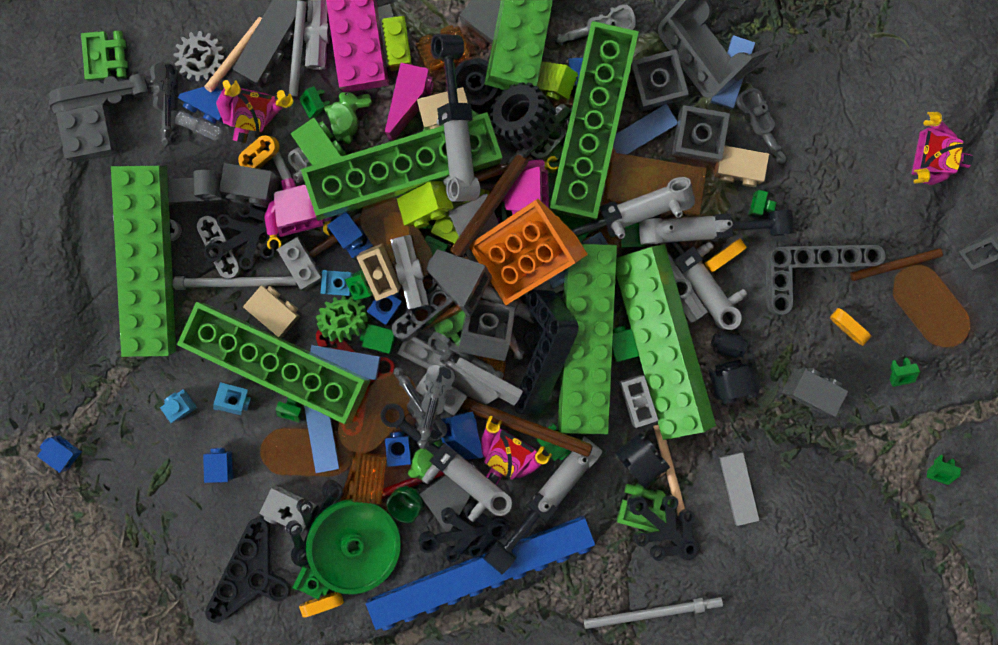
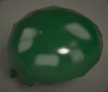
[386,486,424,523]

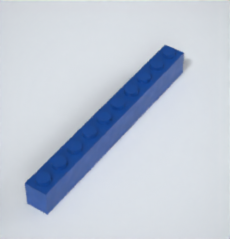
[366,515,595,631]

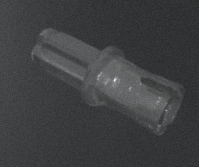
[175,111,222,141]

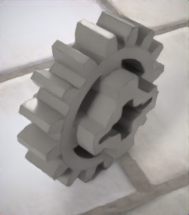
[174,31,226,83]

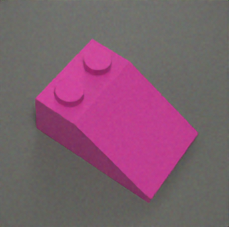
[385,63,434,141]

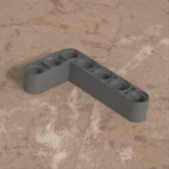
[168,170,228,205]
[765,245,885,315]

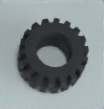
[490,82,556,150]

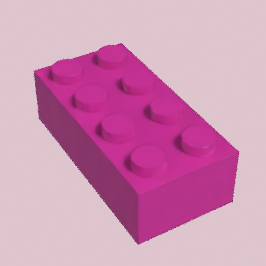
[326,0,390,92]

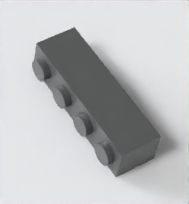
[233,0,307,88]

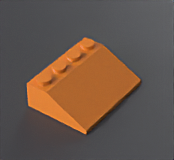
[469,199,588,305]

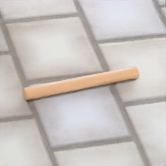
[204,17,262,92]
[653,424,685,516]

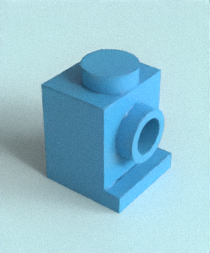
[321,270,353,296]
[213,382,251,415]
[160,389,197,423]

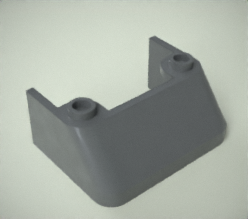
[658,0,773,98]

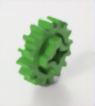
[316,296,368,342]

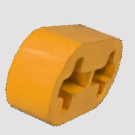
[238,135,279,169]
[704,238,747,273]
[830,308,871,346]
[299,592,345,617]

